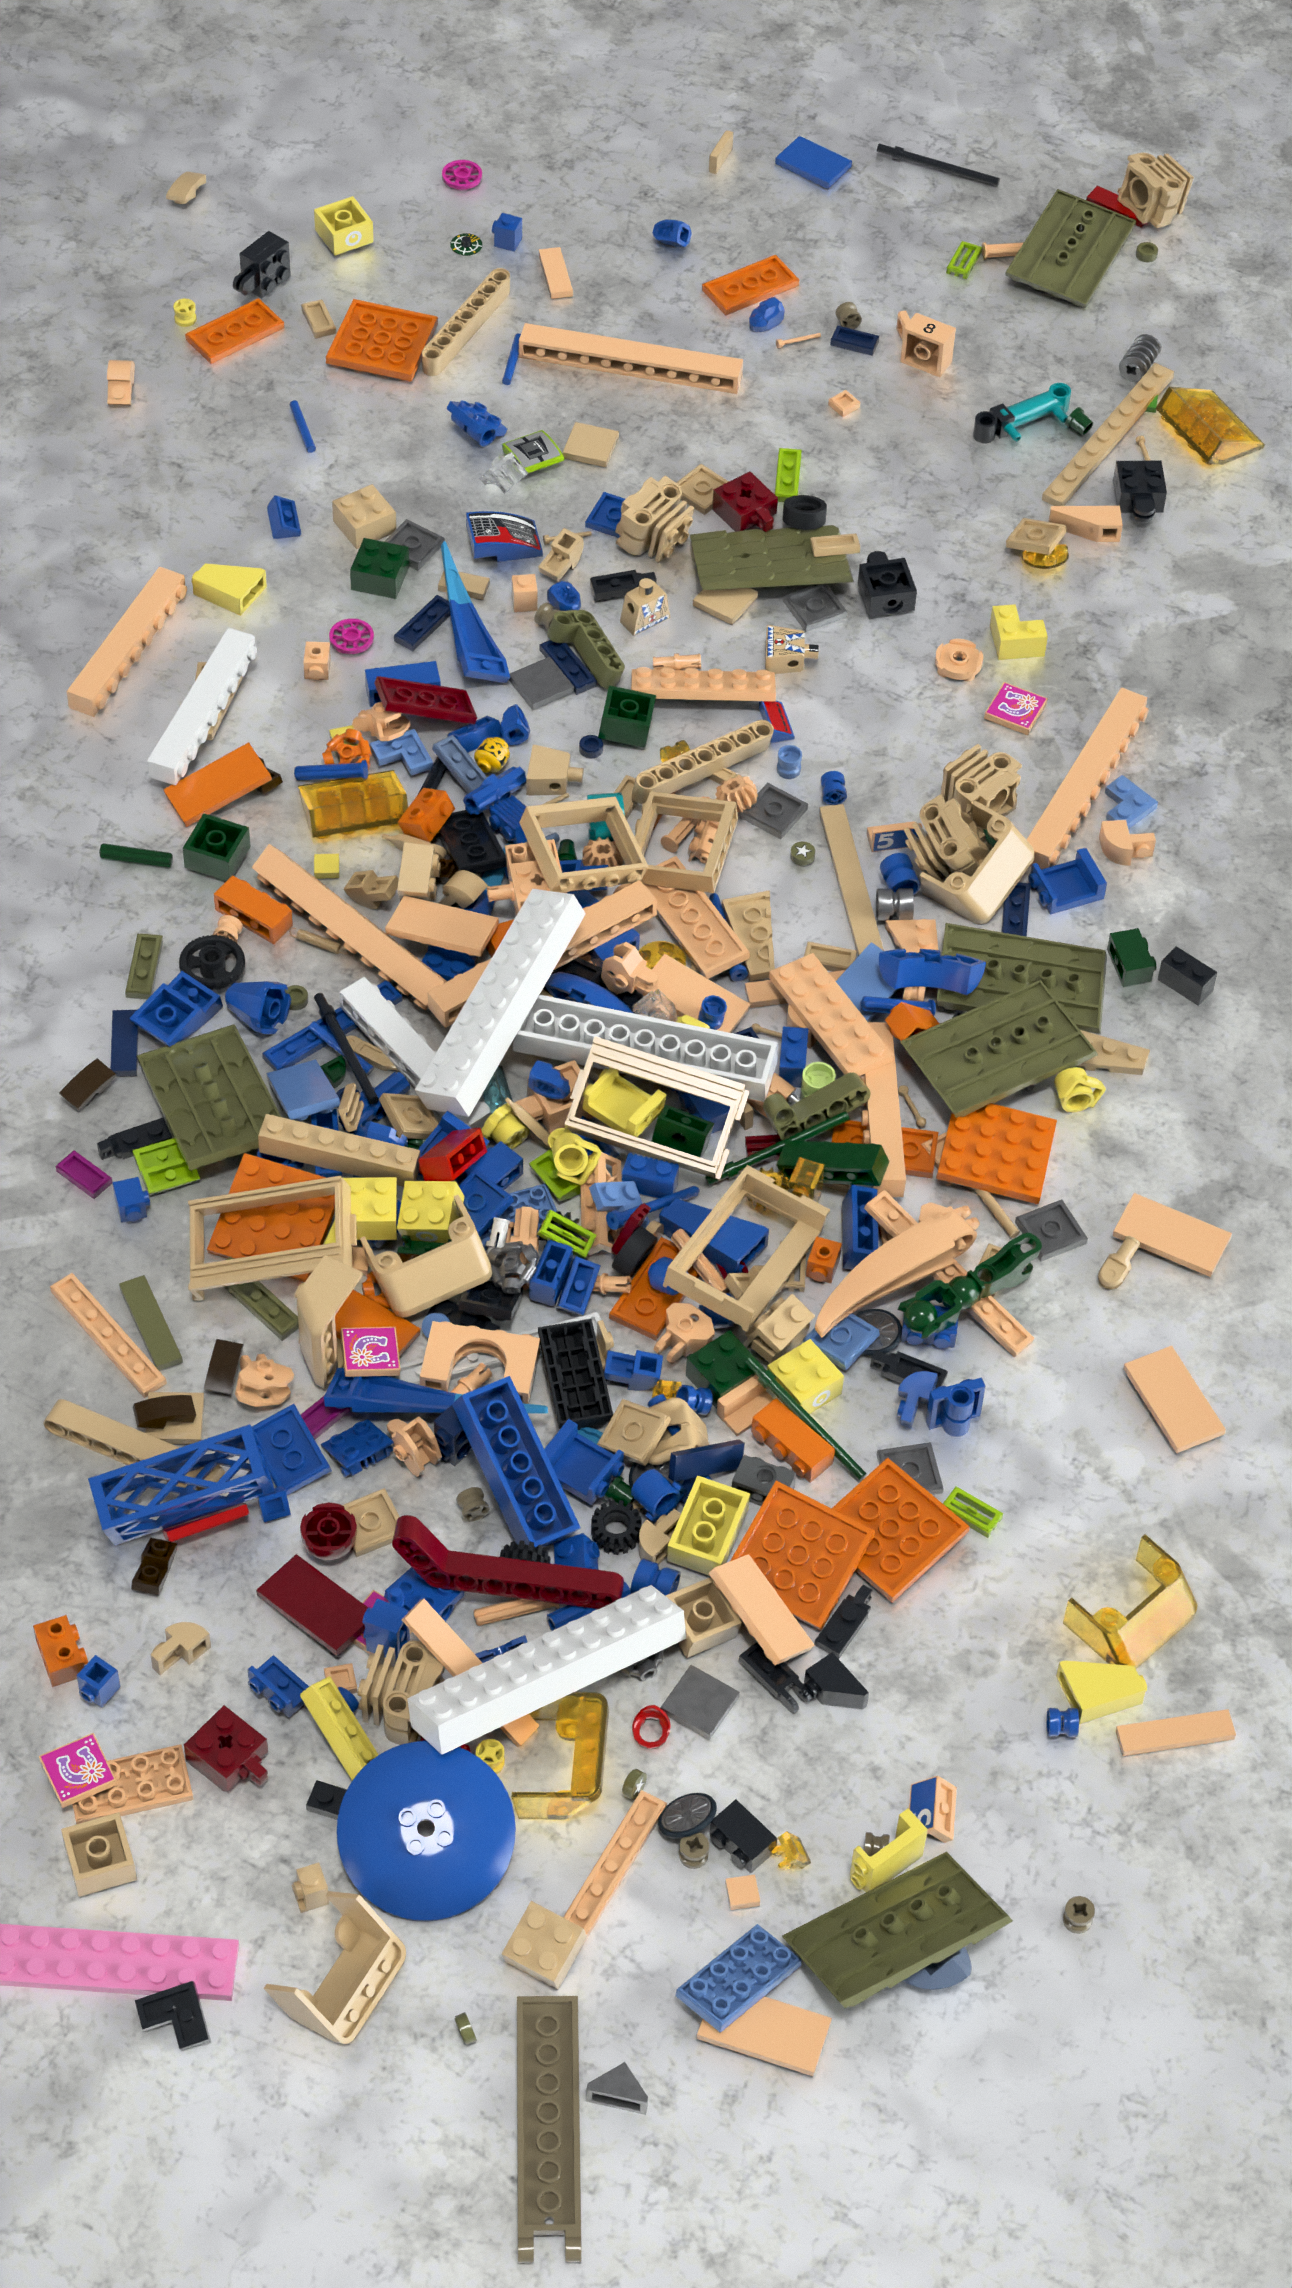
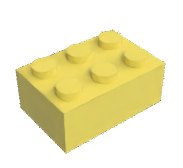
[667,1475,750,1576]

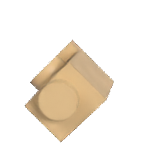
[292,1862,329,1913]

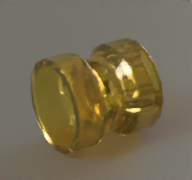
[660,740,690,763]

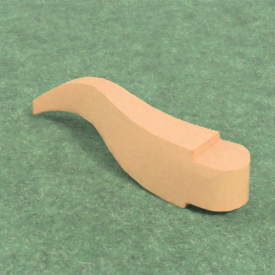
[815,1211,977,1338]

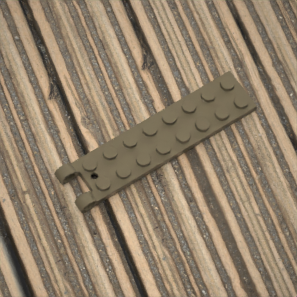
[517,1996,581,2263]

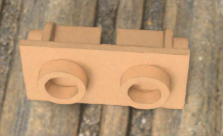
[688,819,719,863]

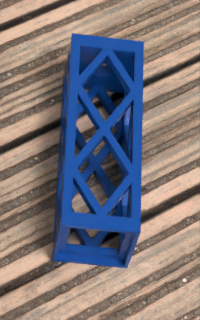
[88,1424,275,1546]

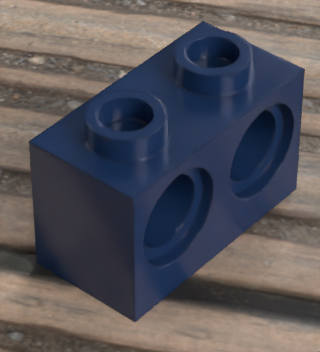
[434,1405,473,1467]

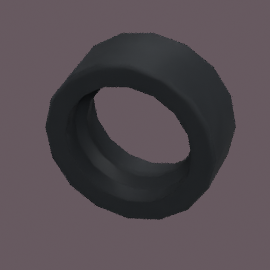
[782,495,827,530]
[612,1226,658,1277]

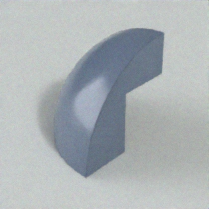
[903,1947,972,1989]

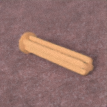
[982,242,1024,260]
[661,796,711,852]
[671,1229,730,1293]
[473,1598,560,1626]

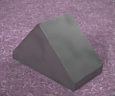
[586,2062,648,2115]

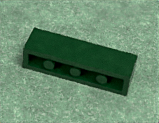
[776,1140,890,1186]

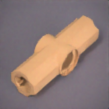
[509,1207,539,1290]

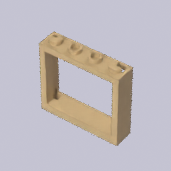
[624,791,738,893]
[519,797,648,893]

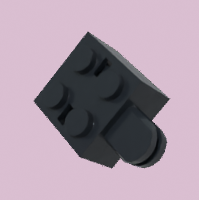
[233,231,291,299]
[1113,460,1167,522]
[858,551,917,617]

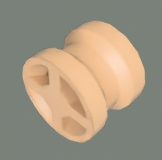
[213,915,243,943]
[903,986,926,1001]

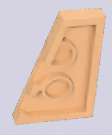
[885,919,938,953]

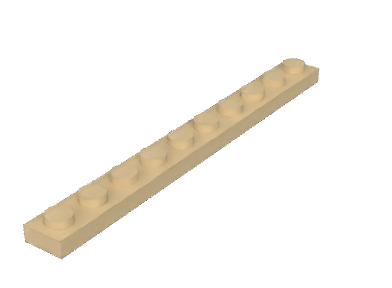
[1042,363,1175,506]

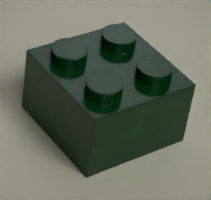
[350,538,409,599]
[598,685,656,748]
[183,813,251,881]
[686,1330,764,1409]

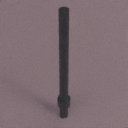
[877,143,1000,186]
[314,993,379,1104]

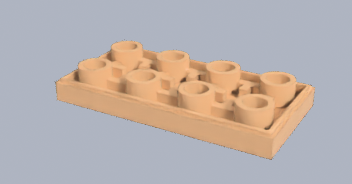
[385,895,499,957]
[637,954,751,1033]
[1113,1193,1232,1277]
[1123,1346,1226,1453]
[709,1554,815,1665]
[72,1744,193,1824]
[697,1996,832,2076]

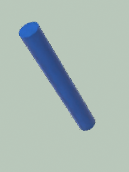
[502,333,521,385]
[289,400,316,453]
[308,1021,374,1075]

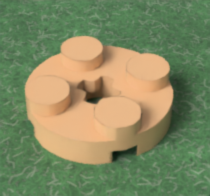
[935,639,983,681]

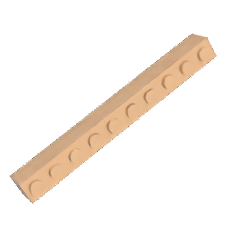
[519,323,743,394]
[1027,687,1149,869]
[252,844,447,1011]
[427,880,657,1028]

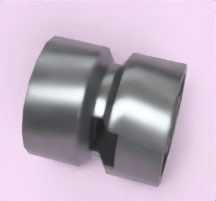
[876,888,914,921]

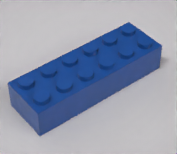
[452,1376,581,1548]

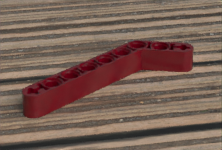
[392,1515,624,1609]

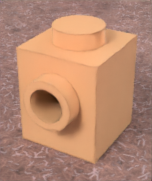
[512,574,538,612]
[303,641,331,680]

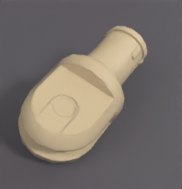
[1098,1236,1141,1290]

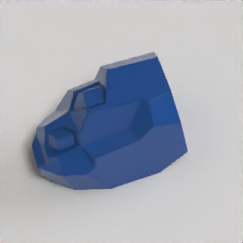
[652,219,692,247]
[749,297,785,332]
[547,581,581,611]
[500,704,530,745]
[528,1060,570,1099]

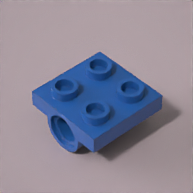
[446,400,508,447]
[926,1377,986,1437]
[384,1567,465,1622]

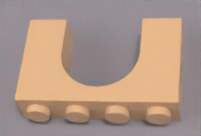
[420,1321,540,1404]

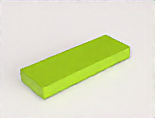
[775,448,802,502]

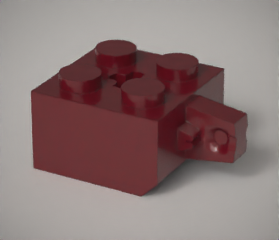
[712,471,778,532]
[184,1705,268,1792]

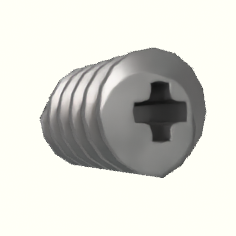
[1119,334,1162,382]

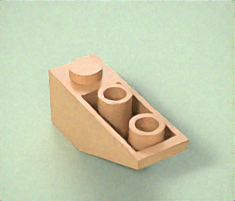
[1049,506,1123,542]

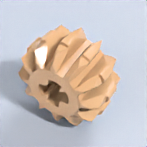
[715,775,758,813]
[582,837,624,867]

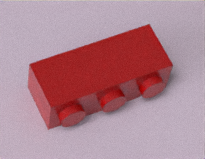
[418,1127,487,1181]

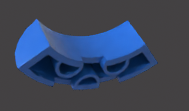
[879,949,986,995]
[545,972,635,1014]

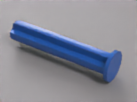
[294,760,368,780]
[860,996,936,1016]

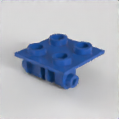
[321,1419,394,1477]

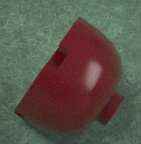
[300,1502,357,1561]

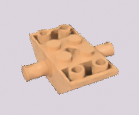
[487,839,585,916]

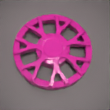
[442,160,482,190]
[329,619,374,654]

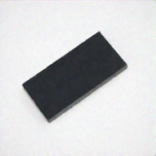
[438,810,507,874]

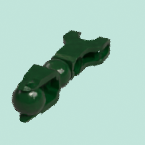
[897,1233,1042,1339]

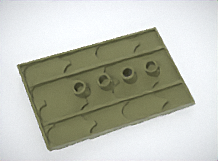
[1005,189,1136,308]
[690,525,854,590]
[937,923,1107,1034]
[900,980,1098,1118]
[137,1024,281,1170]
[782,1852,1013,2008]

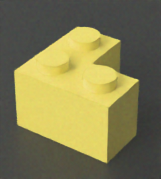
[990,604,1048,660]

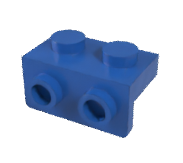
[554,1533,600,1570]
[247,1655,309,1718]

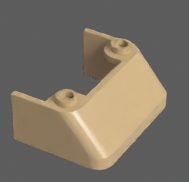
[920,801,1034,925]
[360,1195,492,1318]
[295,1255,363,1389]
[263,1891,406,2044]

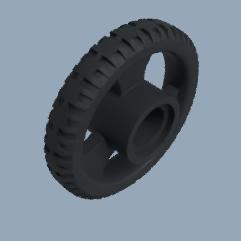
[179,935,245,991]

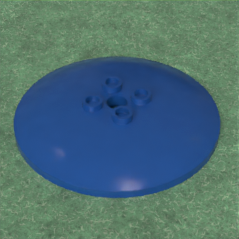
[337,1741,516,1921]

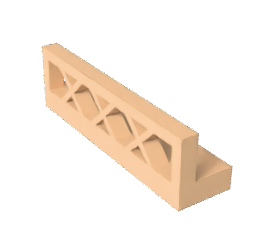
[580,1152,623,1256]

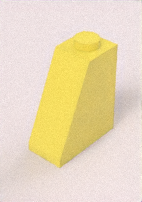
[191,563,267,616]
[1056,1660,1147,1724]

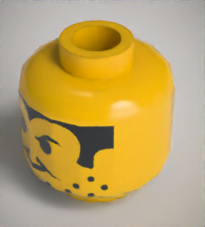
[474,737,510,773]

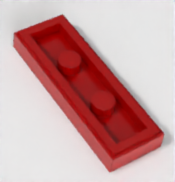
[1086,185,1144,228]
[162,1503,249,1542]

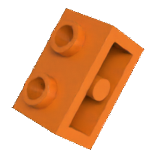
[398,788,455,842]
[885,1002,940,1041]
[33,1615,88,1687]

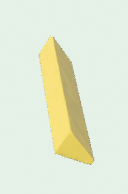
[300,1676,378,1781]

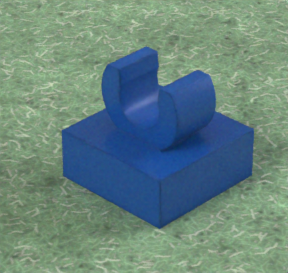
[257,1486,291,1522]

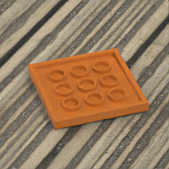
[326,299,438,382]
[936,1103,1057,1204]
[207,1153,335,1282]
[831,1458,970,1603]
[730,1480,875,1631]

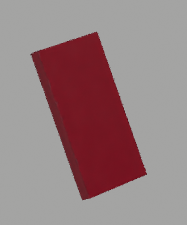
[374,676,477,724]
[256,1554,368,1656]

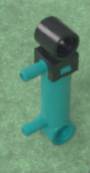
[973,383,1071,444]

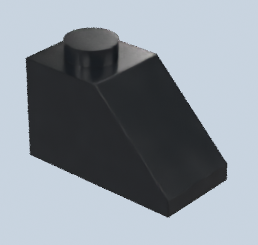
[804,1652,869,1710]

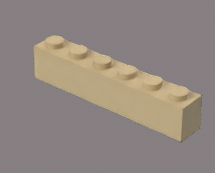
[258,1114,420,1187]

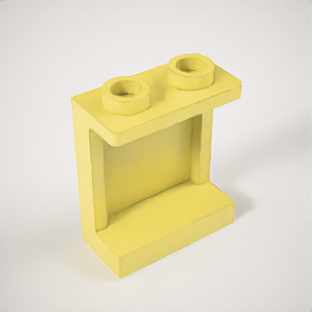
[582,1068,667,1137]
[850,1808,928,1892]

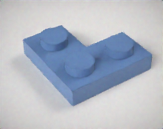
[370,729,433,776]
[1105,775,1158,829]
[589,1181,650,1229]

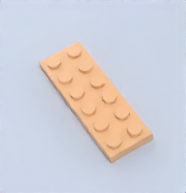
[631,667,776,701]
[644,856,750,979]
[769,953,894,1076]

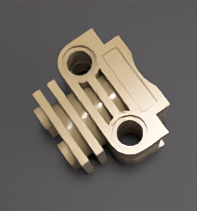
[1117,152,1194,228]
[615,476,694,563]
[941,744,1022,832]
[904,794,990,883]
[358,1640,445,1745]

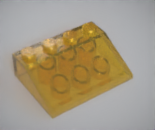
[1155,387,1265,465]
[298,770,408,839]

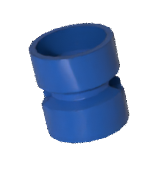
[879,853,921,895]
[630,1558,681,1596]

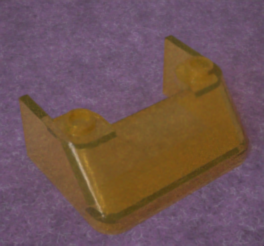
[1063,1534,1198,1669]
[511,1692,609,1820]

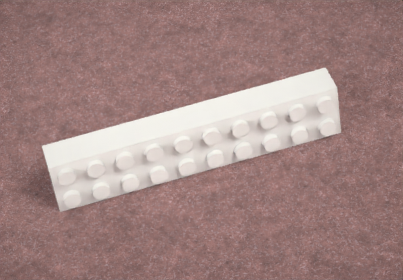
[414,889,586,1117]
[513,995,778,1102]
[407,1585,686,1754]

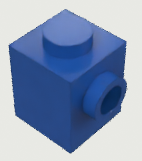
[492,213,522,252]
[112,1177,150,1223]
[76,1655,120,1707]

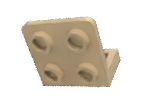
[743,1294,815,1354]

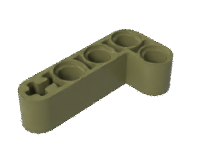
[547,610,625,689]
[763,1072,871,1140]

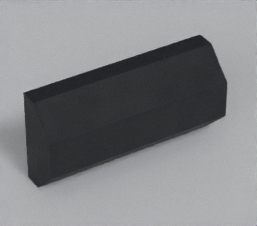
[538,1319,613,1430]

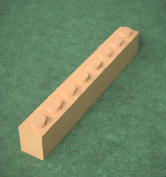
[67,566,187,717]
[859,1022,906,1197]

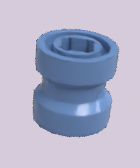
[777,745,802,779]

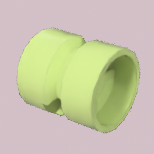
[800,1062,836,1099]

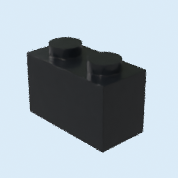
[1158,946,1217,1006]
[710,1799,778,1873]

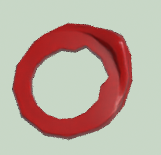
[632,1705,671,1749]

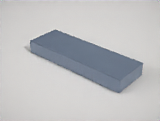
[432,735,487,794]

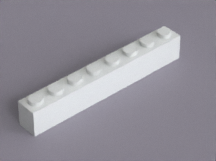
[147,628,257,785]
[340,977,491,1129]

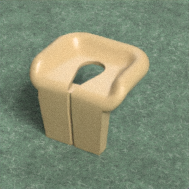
[648,1397,709,1465]

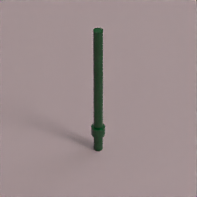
[705,1111,850,1186]
[744,1355,867,1481]

